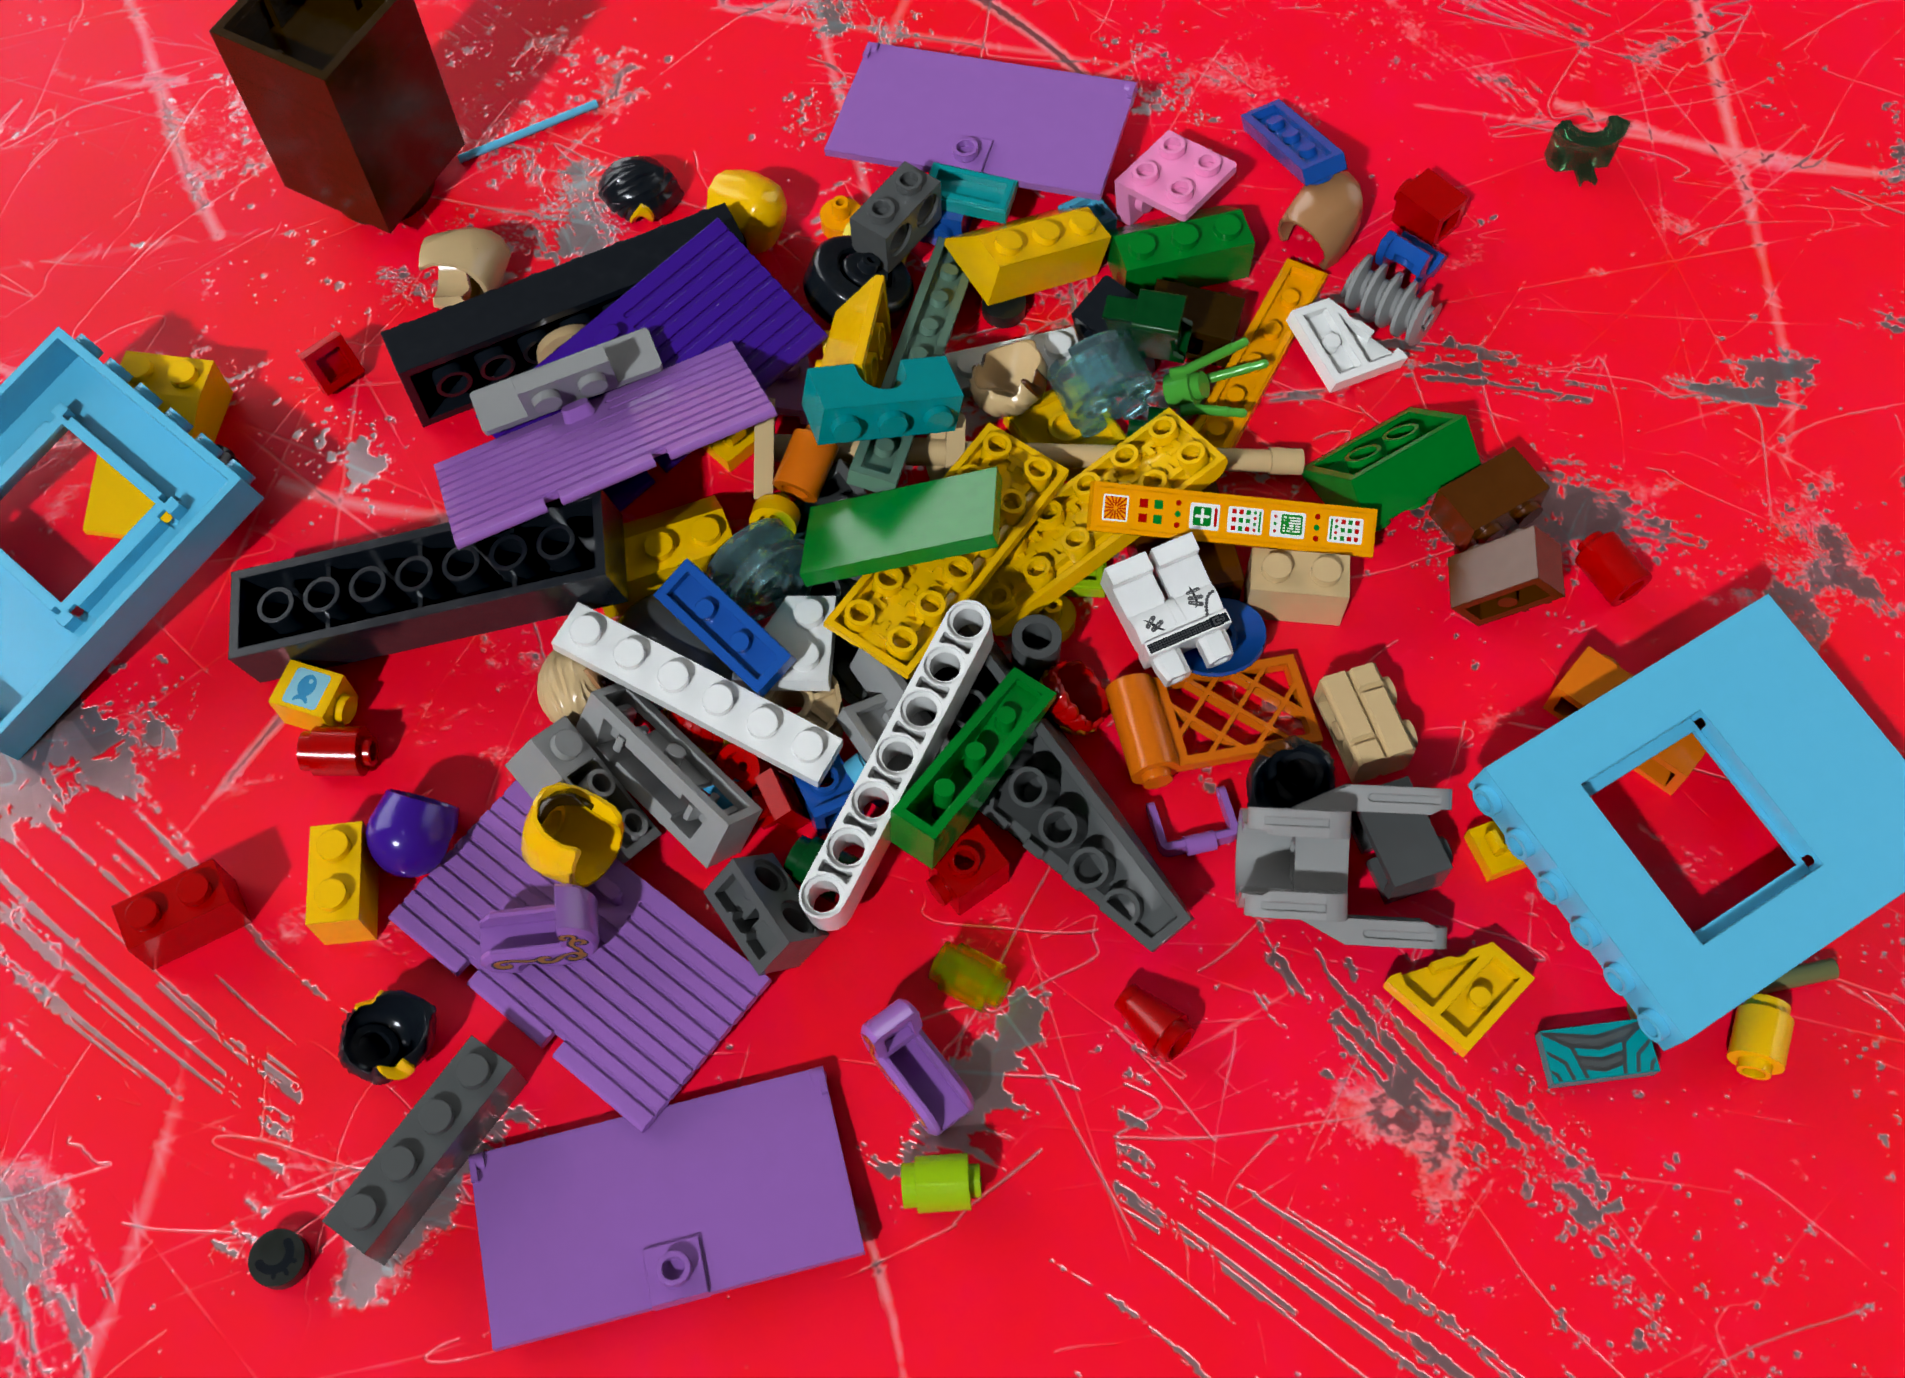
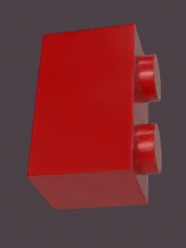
[111,858,252,970]

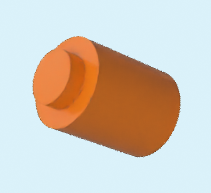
[772,424,839,503]

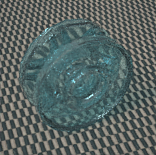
[705,518,804,621]

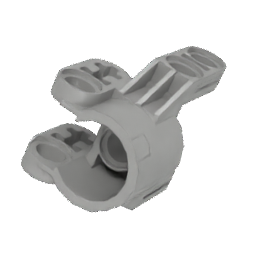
[1235,784,1453,949]

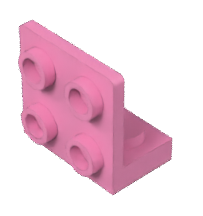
[1114,130,1237,225]

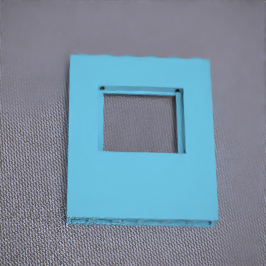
[0,326,264,760]
[1468,594,1905,1051]

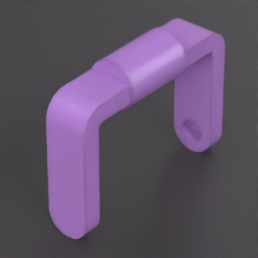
[1145,786,1238,857]

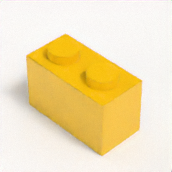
[305,821,379,945]

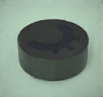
[248,1229,311,1290]

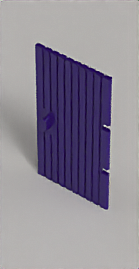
[476,218,828,512]

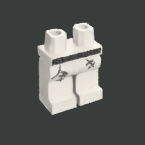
[1100,532,1234,687]

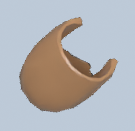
[1278,171,1363,270]

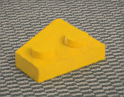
[1383,942,1535,1058]

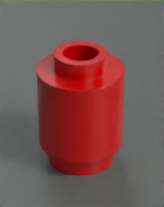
[297,726,379,776]

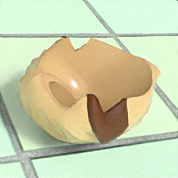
[969,340,1048,417]

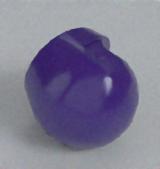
[365,789,459,878]

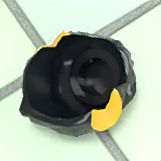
[598,155,684,223]
[337,990,436,1085]

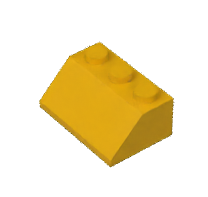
[944,207,1111,306]
[815,275,894,388]
[602,495,743,618]

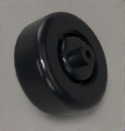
[803,235,914,331]

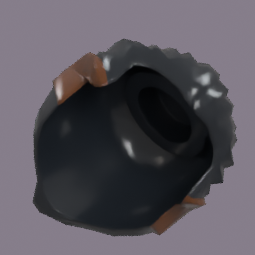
[1246,735,1336,808]

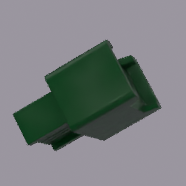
[1102,288,1193,363]

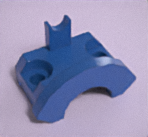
[1375,230,1448,296]

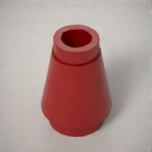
[1114,984,1195,1062]

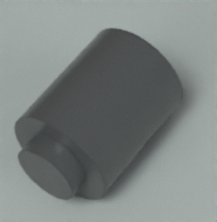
[1011,614,1062,682]

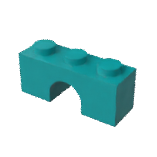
[801,356,964,445]

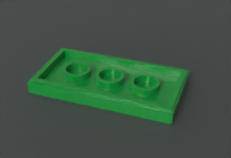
[800,466,1002,586]

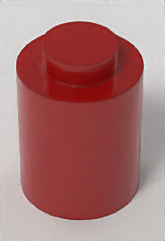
[1575,531,1652,607]

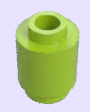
[901,1153,982,1214]

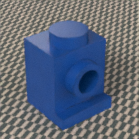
[792,754,864,837]

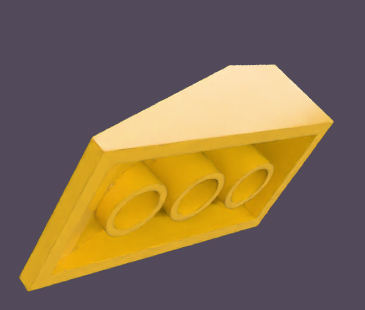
[82,350,233,539]

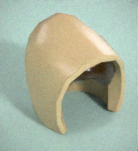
[419,226,511,309]

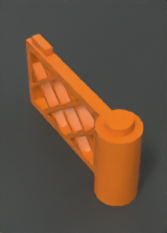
[1105,654,1324,789]

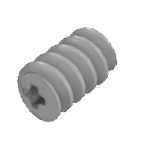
[1340,254,1443,346]

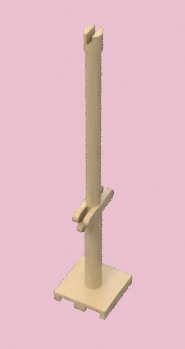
[754,398,1305,499]

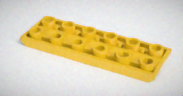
[974,407,1228,636]
[823,422,1070,680]

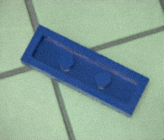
[653,558,797,697]

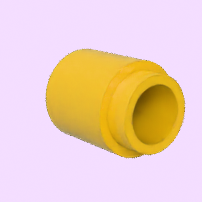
[1727,994,1795,1080]

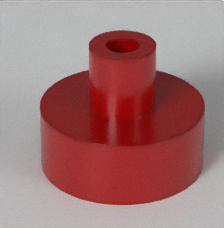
[716,743,770,792]

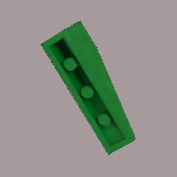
[890,667,1057,869]

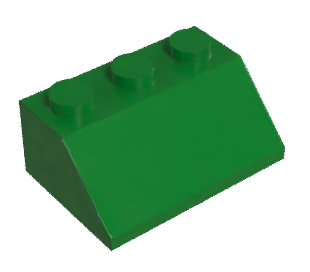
[1105,205,1255,296]
[1302,407,1481,531]

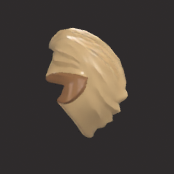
[537,649,606,727]

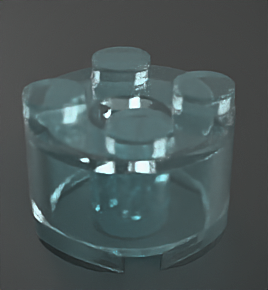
[1047,330,1156,438]

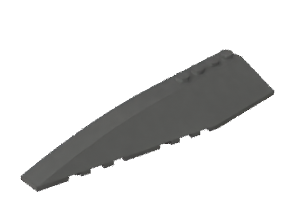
[738,459,1194,952]

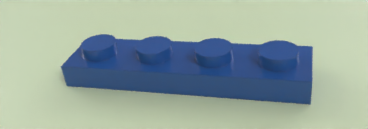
[1240,99,1347,186]

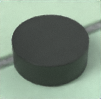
[982,296,1026,328]

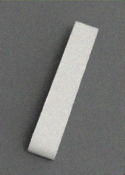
[799,599,994,931]

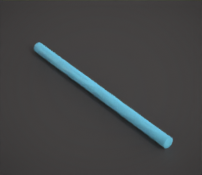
[457,99,599,163]

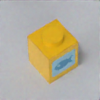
[268,659,359,731]

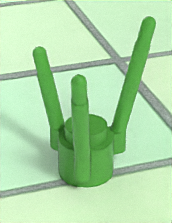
[1163,337,1269,418]

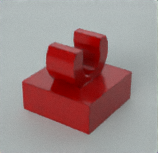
[297,330,365,396]
[752,768,811,831]

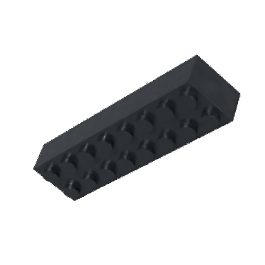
[381,203,747,427]
[228,490,628,683]

